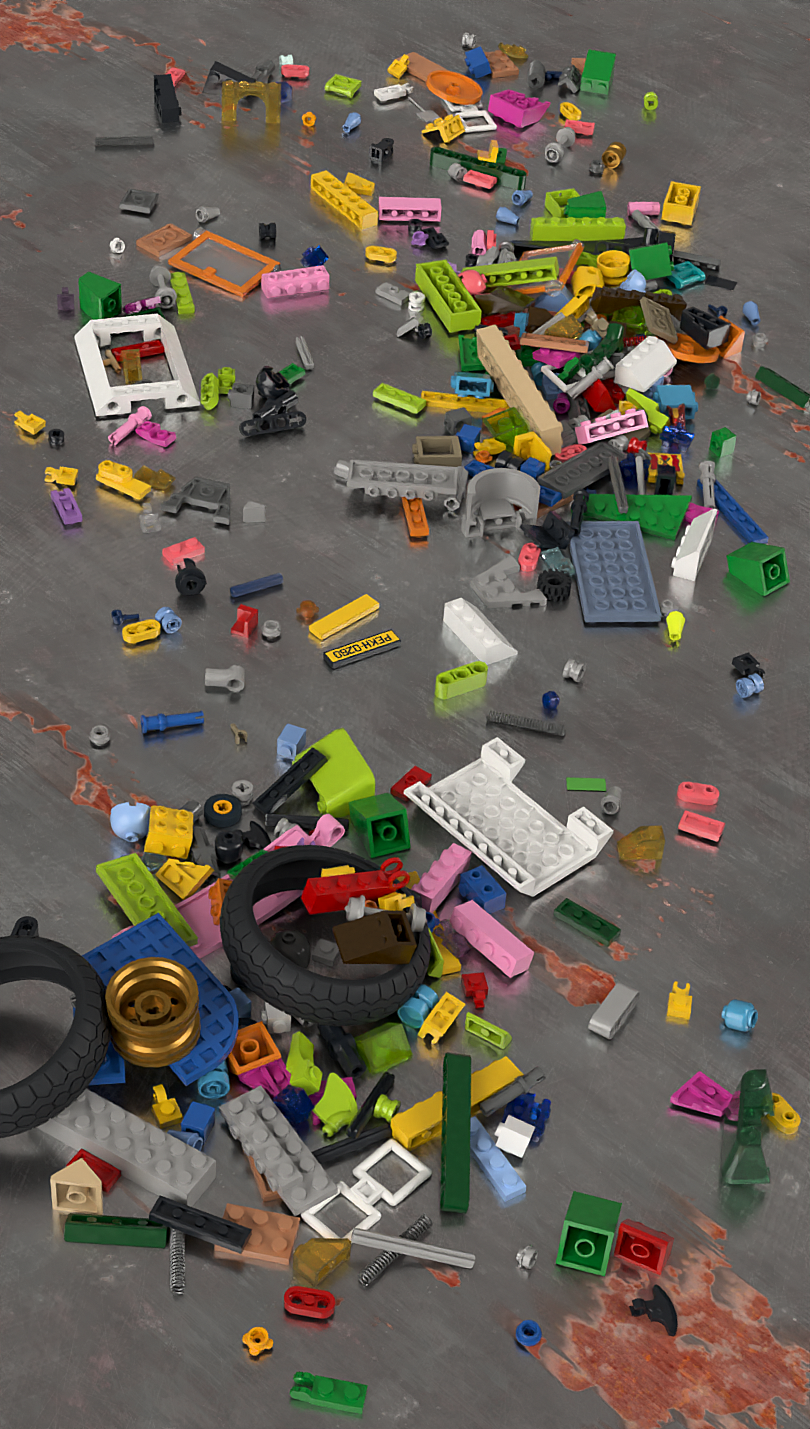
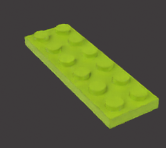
[96,853,198,947]

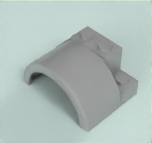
[461,468,540,538]

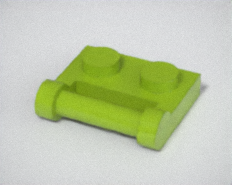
[325,74,362,98]

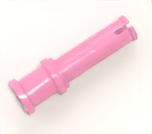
[108,406,152,445]

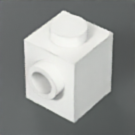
[261,1001,291,1033]
[495,1115,535,1158]

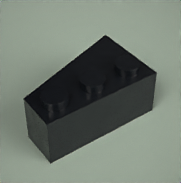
[202,61,255,99]
[154,74,182,123]
[680,307,731,350]

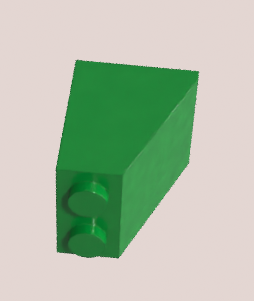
[580,49,616,95]
[564,191,607,218]
[629,242,674,280]
[78,271,122,320]
[726,542,790,596]
[349,792,411,858]
[555,1191,622,1276]

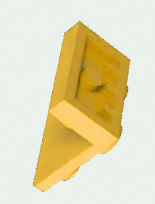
[422,114,465,143]

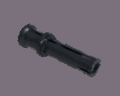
[570,490,589,536]

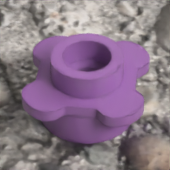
[411,231,428,246]

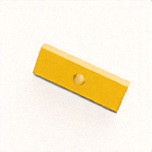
[96,473,151,500]

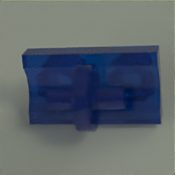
[659,422,695,452]
[619,453,651,482]

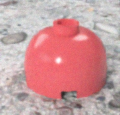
[458,270,487,302]

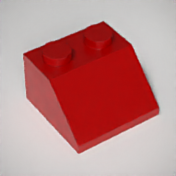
[613,1218,674,1275]

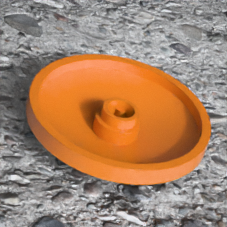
[426,70,483,105]
[655,333,720,363]

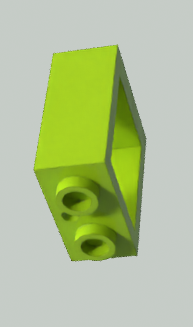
[545,188,580,218]

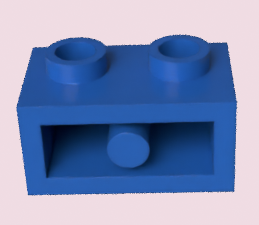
[464,46,492,79]
[458,865,507,914]

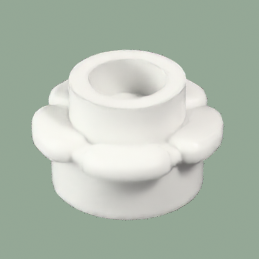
[110,238,125,253]

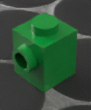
[709,427,737,458]

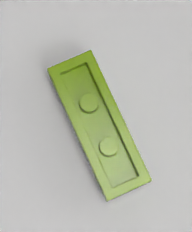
[373,383,426,414]

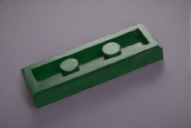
[553,898,621,947]

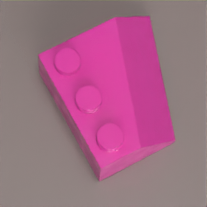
[488,89,551,128]

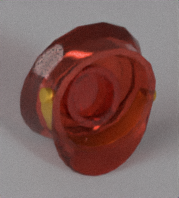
[667,403,686,435]

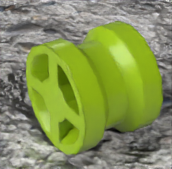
[644,92,658,110]
[373,1094,401,1123]

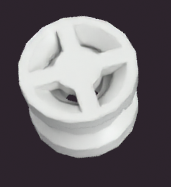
[408,292,425,312]

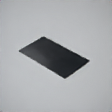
[704,275,737,291]

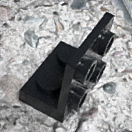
[520,511,575,550]

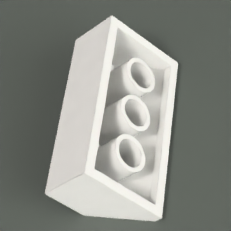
[614,336,677,393]
[671,509,718,581]
[443,598,518,665]

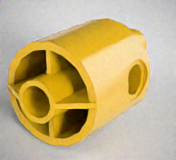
[571,266,605,299]

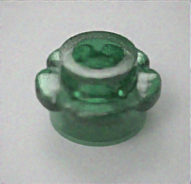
[705,373,720,389]

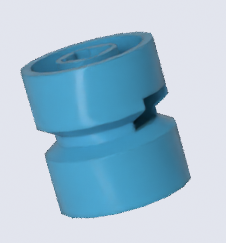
[398,985,439,1029]
[198,1059,230,1099]

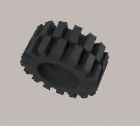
[537,569,572,602]

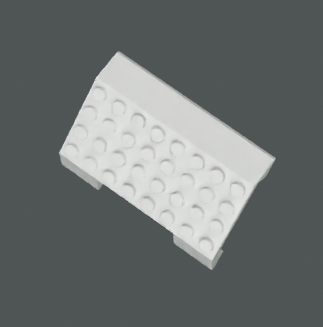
[404,737,614,897]

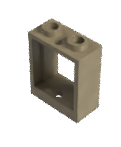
[412,436,462,467]

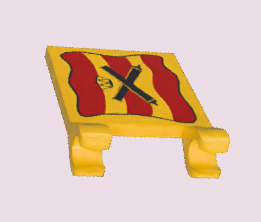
[647,452,685,485]

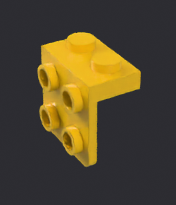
[513,431,552,473]
[144,805,193,859]

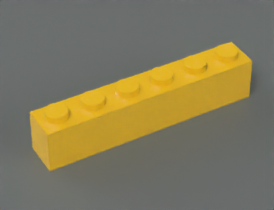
[391,1056,524,1152]

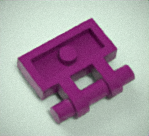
[122,296,161,314]

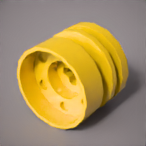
[597,250,631,288]

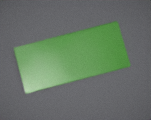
[566,777,607,791]

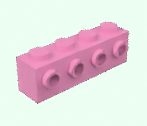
[378,197,442,222]
[261,265,329,298]
[575,408,648,444]
[411,843,472,913]
[448,900,534,978]

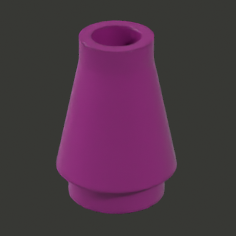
[553,393,570,414]

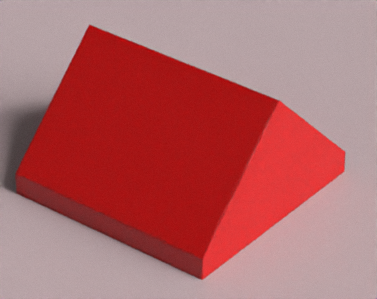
[582,379,617,413]

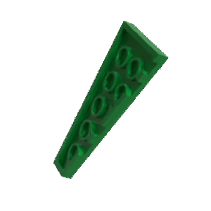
[458,335,548,371]
[571,494,692,541]

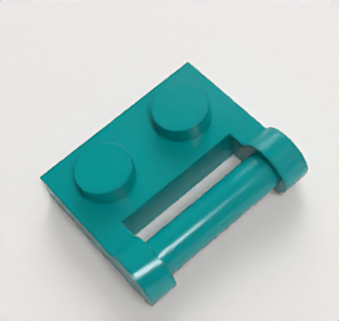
[666,261,705,289]

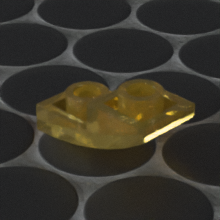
[498,42,528,59]
[134,465,175,490]

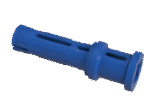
[140,711,204,734]

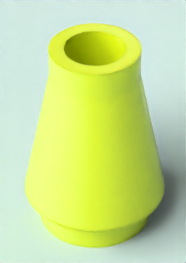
[666,611,685,640]

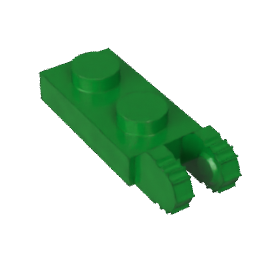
[289,1371,368,1414]

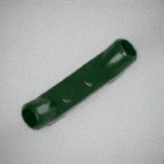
[579,323,624,375]

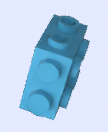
[450,371,494,399]
[653,385,698,420]

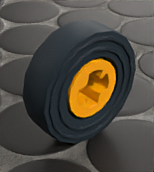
[204,794,242,827]

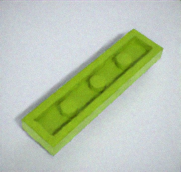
[169,272,195,314]

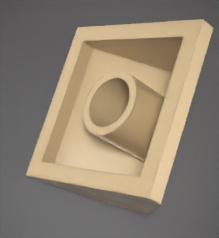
[50,1158,103,1215]

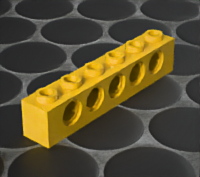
[311,170,379,230]

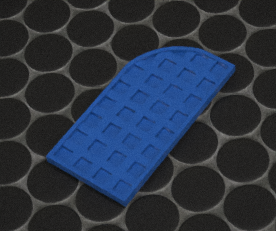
[82,913,239,1086]

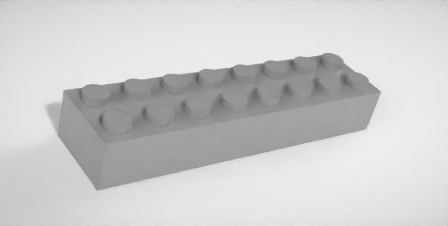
[36,1089,216,1207]

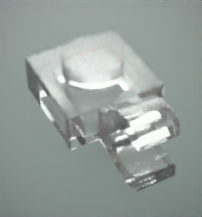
[139,503,161,533]

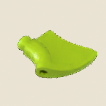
[312,1072,358,1137]

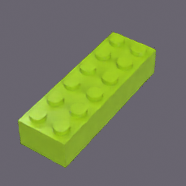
[415,260,482,332]

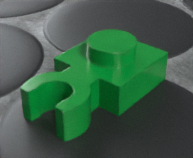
[557,357,582,384]

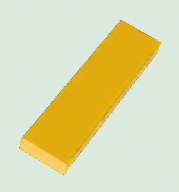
[309,594,379,640]

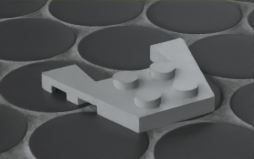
[470,556,547,608]

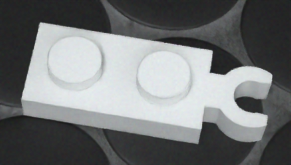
[374,83,414,101]

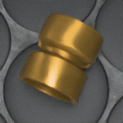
[601,142,626,168]

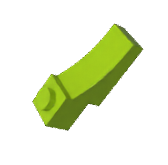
[626,388,670,436]
[286,1031,323,1098]

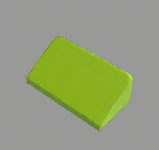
[427,928,444,978]
[465,1012,512,1049]

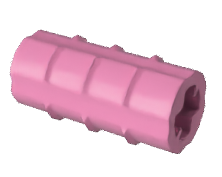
[627,201,660,216]
[472,230,487,256]

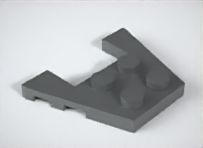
[161,477,230,525]

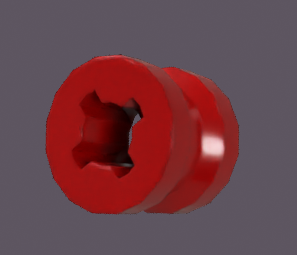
[627,437,647,454]

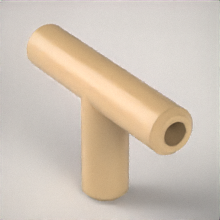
[102,349,122,373]

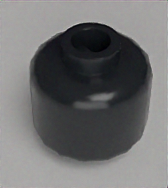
[215,831,243,863]

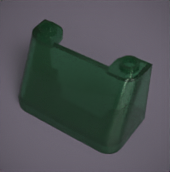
[720,1069,775,1184]

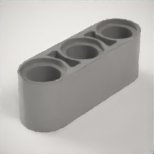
[588,982,640,1039]

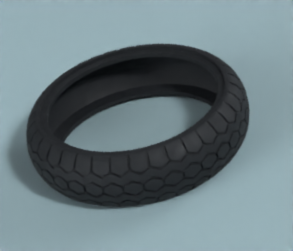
[220,845,431,1026]
[0,935,112,1138]

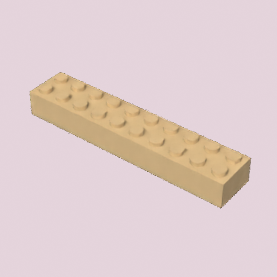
[476,325,563,456]

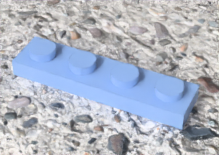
[470,1116,527,1202]

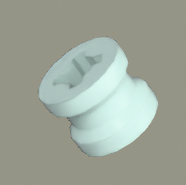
[279,54,293,69]

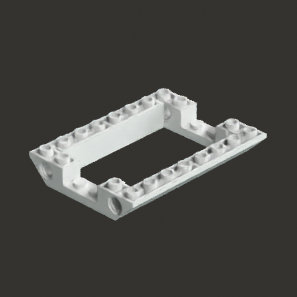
[74,314,200,416]

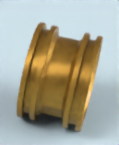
[105,957,201,1067]

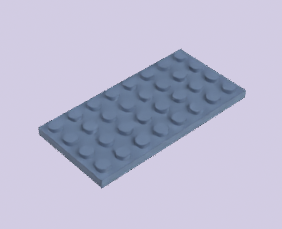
[566,521,662,623]

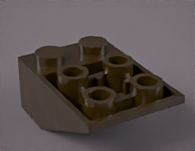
[475,285,536,316]
[332,910,417,964]

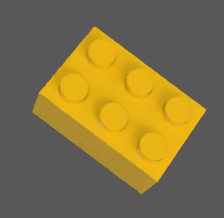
[661,181,701,225]

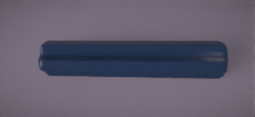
[230,573,283,598]

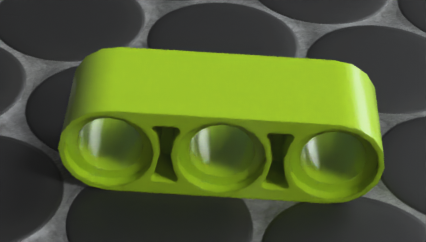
[435,661,488,699]

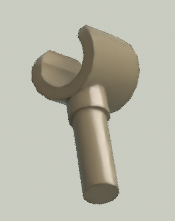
[230,723,248,744]

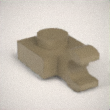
[585,310,609,340]

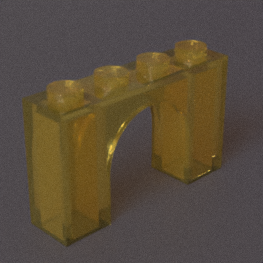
[222,80,281,123]

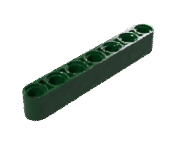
[430,147,527,190]
[440,1052,471,1214]

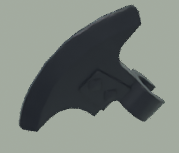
[234,821,271,850]
[629,1284,678,1336]

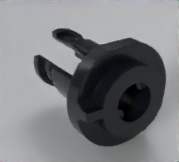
[175,558,207,596]

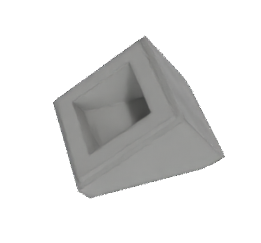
[243,501,266,523]

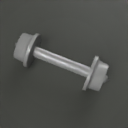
[545,127,575,162]
[149,265,177,308]
[344,895,427,932]

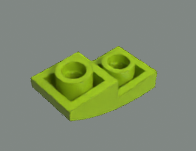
[218,367,235,394]

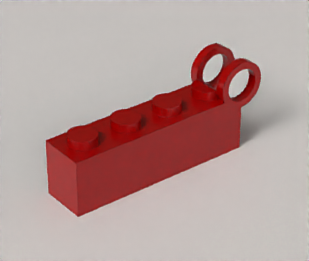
[301,857,410,914]

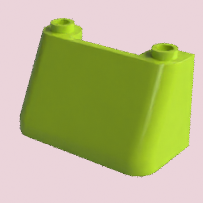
[292,728,375,818]

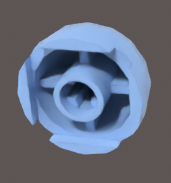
[619,269,646,292]
[110,802,151,842]

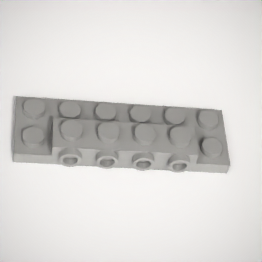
[347,459,459,501]
[219,1085,338,1216]

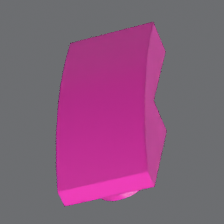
[135,421,176,447]

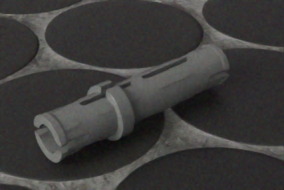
[478,1066,546,1117]

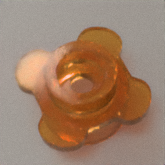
[296,600,319,619]

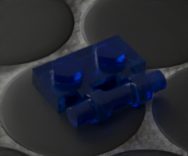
[501,1093,551,1142]

